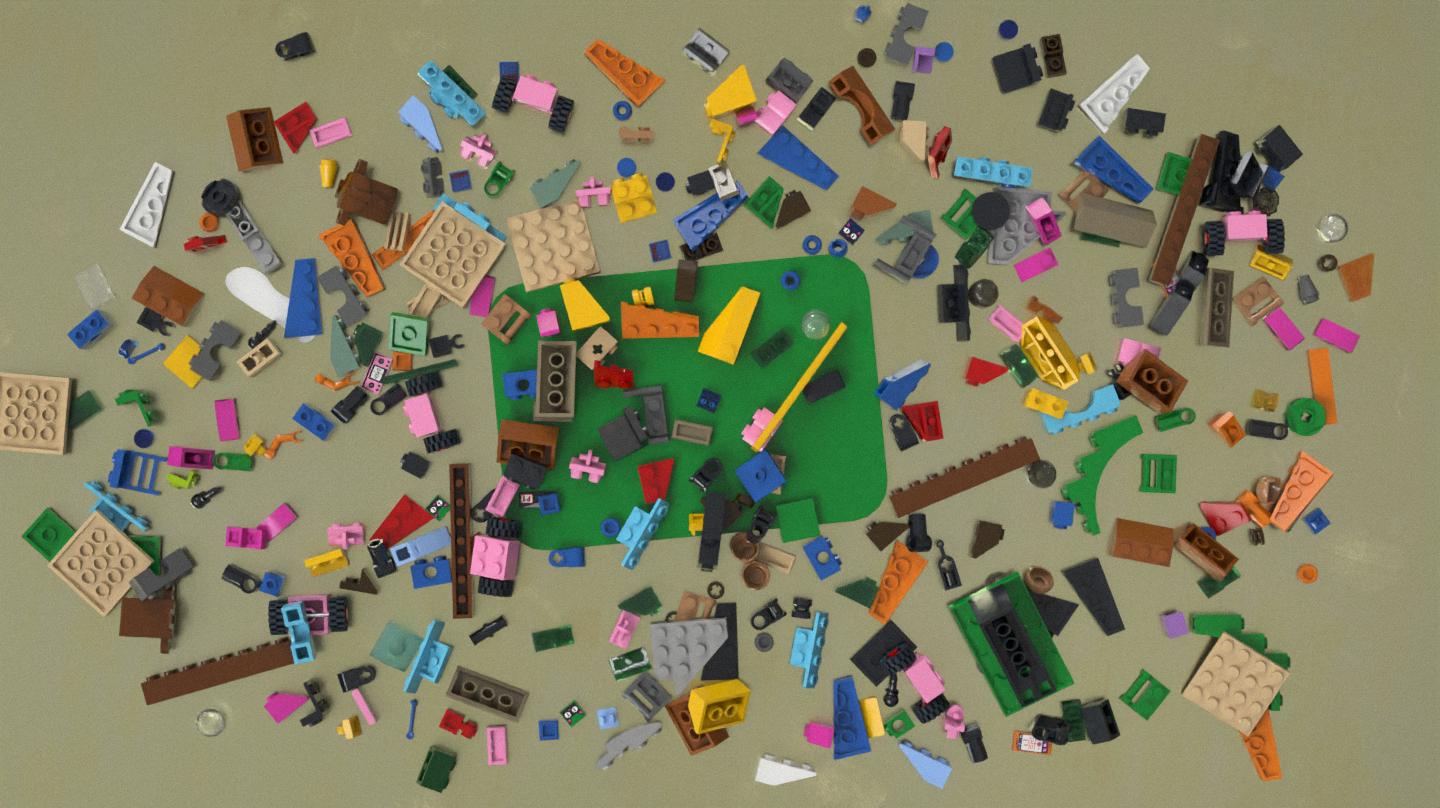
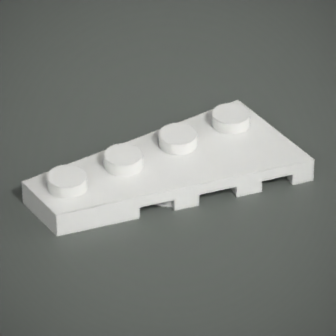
[1079,54,1150,134]
[119,162,173,248]

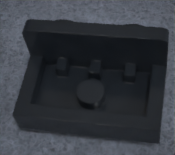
[1037,88,1075,133]
[1230,151,1269,198]
[503,452,548,490]

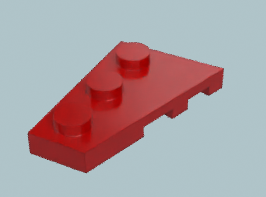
[369,494,435,549]

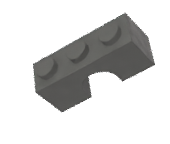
[884,3,929,67]
[316,266,369,327]
[1109,268,1144,328]
[188,320,240,381]
[129,548,193,601]

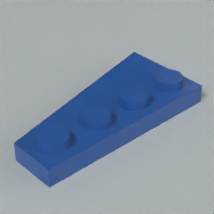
[757,125,839,191]
[834,676,871,760]

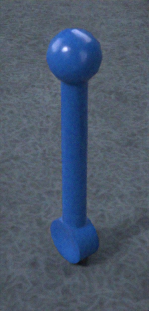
[127,343,165,364]
[406,699,418,739]

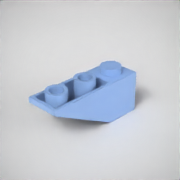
[398,95,444,153]
[390,526,451,567]
[898,741,952,789]

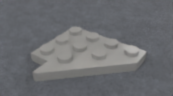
[988,187,1067,265]
[650,617,728,695]

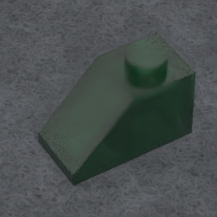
[353,322,385,367]
[834,577,880,608]
[617,585,662,616]

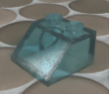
[370,620,424,672]

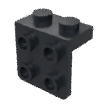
[992,43,1043,93]
[598,405,650,461]
[300,679,330,728]

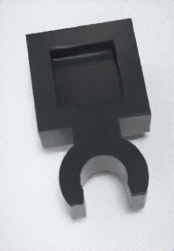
[136,307,174,336]
[429,334,465,358]
[1108,364,1132,400]

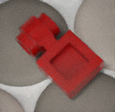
[439,709,478,739]

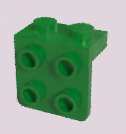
[115,389,159,427]

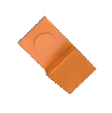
[1213,411,1246,448]

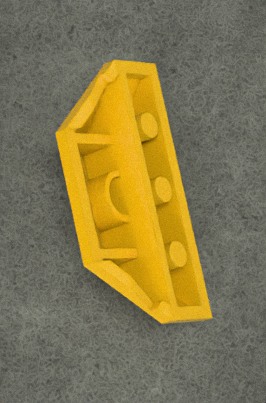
[1021,315,1080,390]

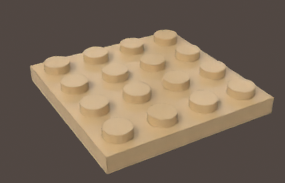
[506,199,600,293]
[399,201,506,308]
[0,372,72,455]
[47,509,154,617]
[1182,631,1290,736]

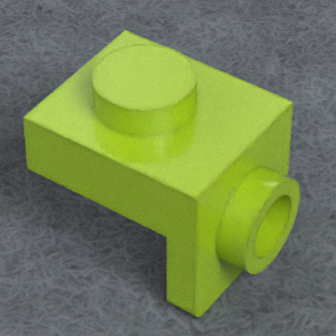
[166,470,199,489]

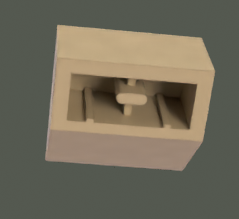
[900,120,930,163]

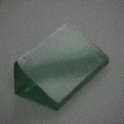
[68,390,101,430]
[608,647,652,681]

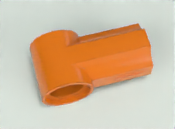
[1236,490,1272,528]

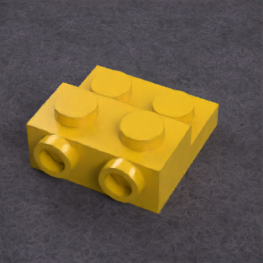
[610,173,657,223]

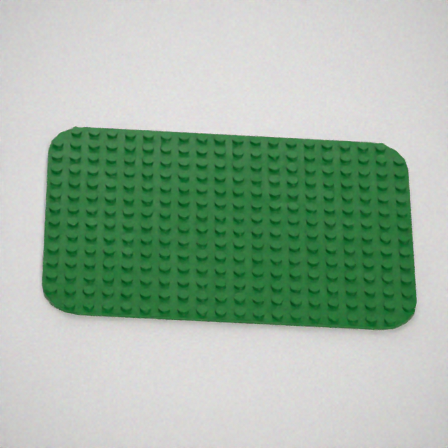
[488,254,888,550]

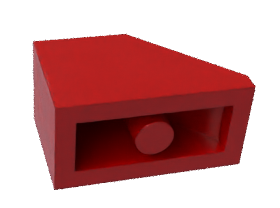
[964,357,1009,387]

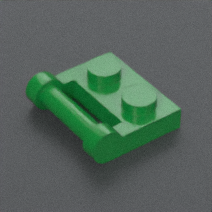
[940,188,978,240]
[1140,454,1177,493]
[1120,670,1171,721]

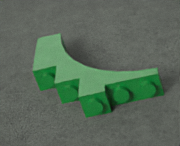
[1062,415,1143,536]
[1192,613,1291,711]

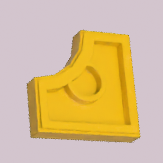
[163,335,202,389]

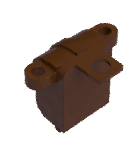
[334,159,398,226]
[119,585,176,654]

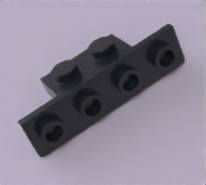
[938,264,971,342]

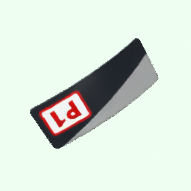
[519,492,555,508]

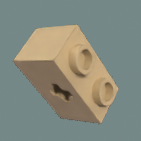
[577,326,618,370]
[236,338,282,377]

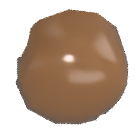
[1256,476,1281,505]
[730,532,761,563]
[741,561,770,590]
[1025,566,1054,594]

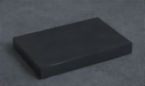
[850,619,917,687]

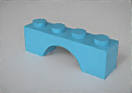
[1039,384,1121,435]

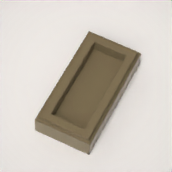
[671,419,713,446]

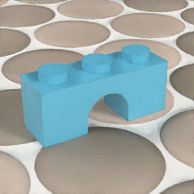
[281,600,317,665]

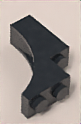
[1151,251,1209,336]
[697,492,726,572]

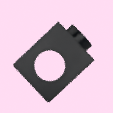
[1201,182,1225,212]

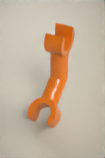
[314,373,359,391]
[264,430,303,460]

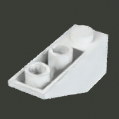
[755,754,817,786]

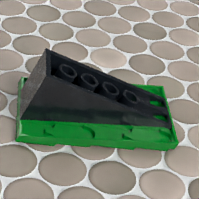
[949,571,1075,717]

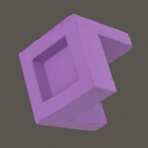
[912,46,935,74]
[1161,611,1189,639]

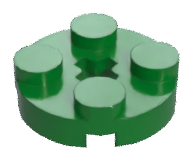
[1287,398,1326,436]

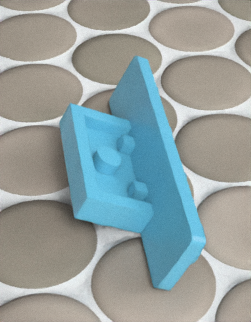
[418,61,486,126]
[954,157,1033,187]
[433,194,506,242]
[84,481,150,532]
[616,498,670,570]
[790,612,829,688]
[403,620,453,694]

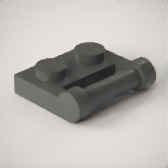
[621,671,672,722]

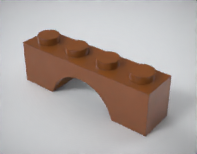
[828,66,895,145]

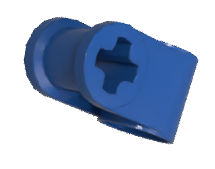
[548,547,585,567]

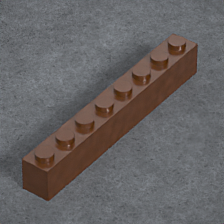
[1148,134,1220,287]
[888,436,1040,518]
[449,463,474,619]
[141,637,294,706]

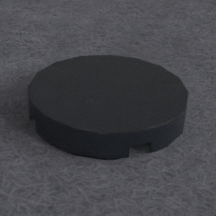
[201,179,238,216]
[971,192,1010,230]

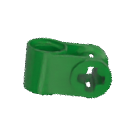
[484,161,516,199]

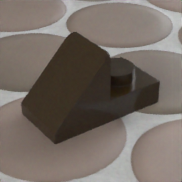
[339,568,380,595]

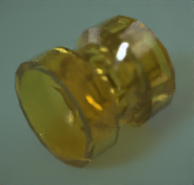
[1254,389,1279,412]

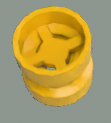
[632,287,654,306]

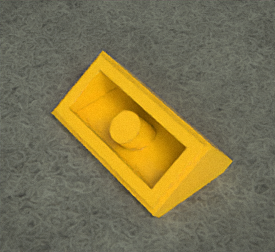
[1249,245,1293,280]
[859,696,885,738]

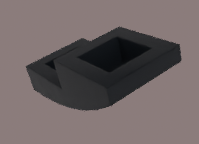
[797,87,837,131]
[802,370,846,405]

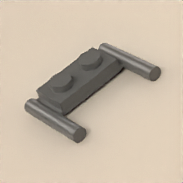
[874,215,937,284]
[623,385,669,445]

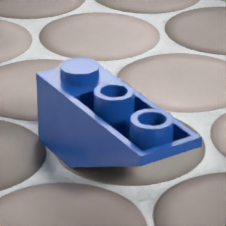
[873,359,931,411]

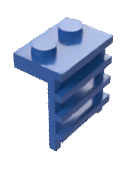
[108,449,167,496]

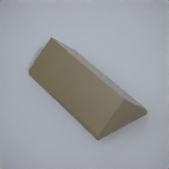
[1074,193,1157,248]
[1199,268,1234,347]
[535,341,577,421]
[445,666,529,723]

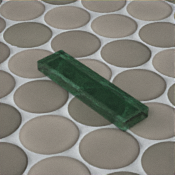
[381,359,458,386]

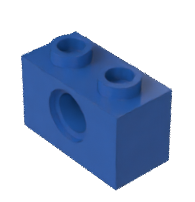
[67,309,113,349]
[503,370,537,400]
[292,403,337,441]
[802,535,842,581]
[410,556,452,589]

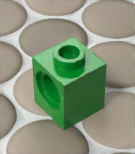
[884,709,915,739]

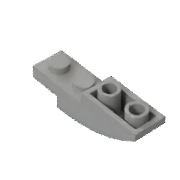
[226,199,282,275]
[594,721,663,771]

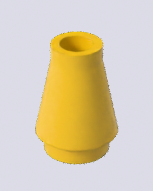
[319,159,338,187]

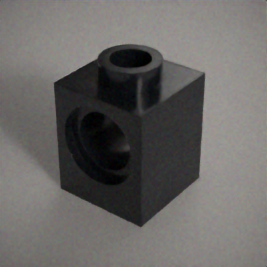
[685,170,715,197]
[400,451,431,479]

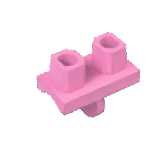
[460,133,498,167]
[576,175,611,207]
[569,450,606,483]
[327,523,364,550]
[609,610,640,649]
[944,705,965,740]

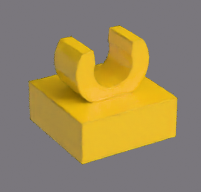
[1077,352,1098,374]
[243,432,267,456]
[689,514,704,536]
[337,716,362,739]

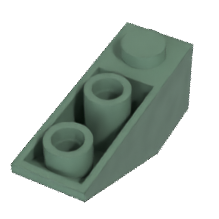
[529,159,582,209]
[875,210,933,245]
[330,315,362,377]

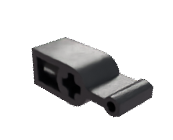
[935,539,962,591]

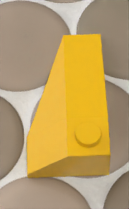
[698,286,760,365]

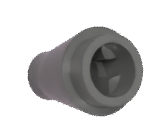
[1298,275,1320,305]

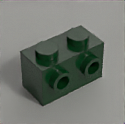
[416,747,456,793]

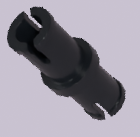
[469,615,508,646]

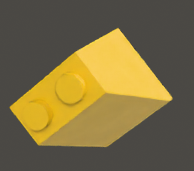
[704,65,757,119]
[560,278,611,332]

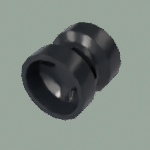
[792,597,813,619]

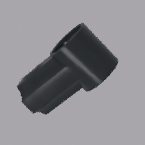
[891,80,915,120]
[370,383,407,416]
[330,386,369,425]
[1248,419,1288,440]
[907,514,932,552]
[367,539,397,579]
[221,564,261,594]
[960,722,988,763]

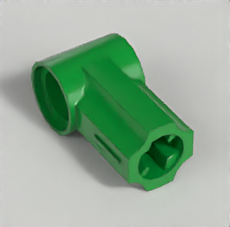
[1156,407,1196,432]
[213,452,252,472]

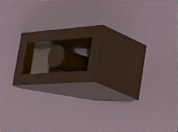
[775,190,811,230]
[700,498,743,530]
[970,520,1005,559]
[865,521,910,551]

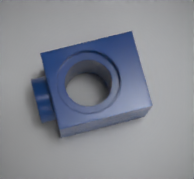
[1051,501,1075,529]
[259,571,287,597]

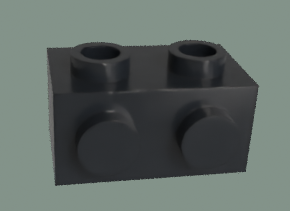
[1122,108,1166,137]
[1256,124,1303,172]
[1080,699,1120,745]

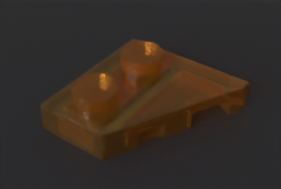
[1338,253,1374,302]
[1025,295,1063,325]

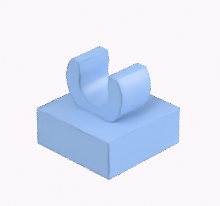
[597,707,619,730]

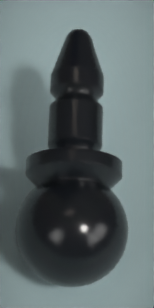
[248,320,277,349]
[191,486,221,509]
[883,674,899,707]

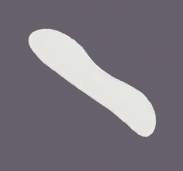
[225,267,316,343]

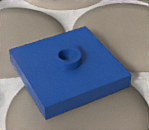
[735,449,788,503]

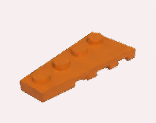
[584,39,665,107]
[318,219,385,297]
[621,301,699,339]
[1270,451,1333,533]
[869,540,929,625]
[1239,708,1282,782]

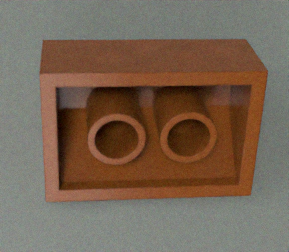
[226,107,283,172]
[849,186,897,221]
[131,266,205,327]
[1116,349,1188,413]
[496,420,559,471]
[1110,518,1174,567]
[1175,523,1239,582]
[665,686,729,756]

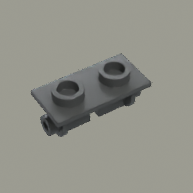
[421,157,444,198]

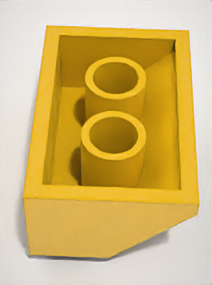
[688,679,751,734]

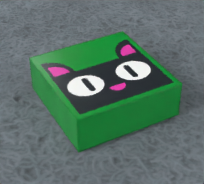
[425,495,450,522]
[559,700,586,727]

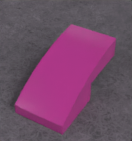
[734,107,758,126]
[469,276,495,317]
[1264,307,1305,351]
[1315,318,1360,353]
[214,398,240,441]
[256,503,297,542]
[225,527,267,549]

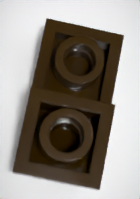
[1041,34,1067,78]
[679,233,723,261]
[674,259,698,302]

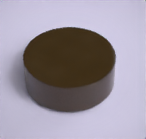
[857,48,877,68]
[735,493,755,509]

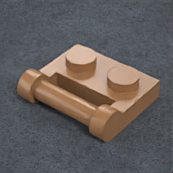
[619,126,654,142]
[1058,169,1110,213]
[1232,276,1284,326]
[481,294,532,345]
[674,590,717,621]

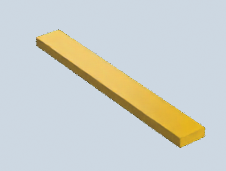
[751,322,847,452]

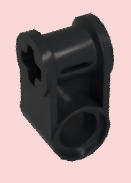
[275,32,314,61]
[889,414,919,452]
[688,457,722,494]
[471,489,496,523]
[746,505,777,544]
[750,598,787,630]
[337,665,376,693]
[1032,716,1071,745]

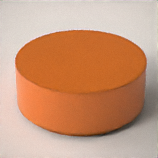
[199,213,220,232]
[1297,564,1318,584]

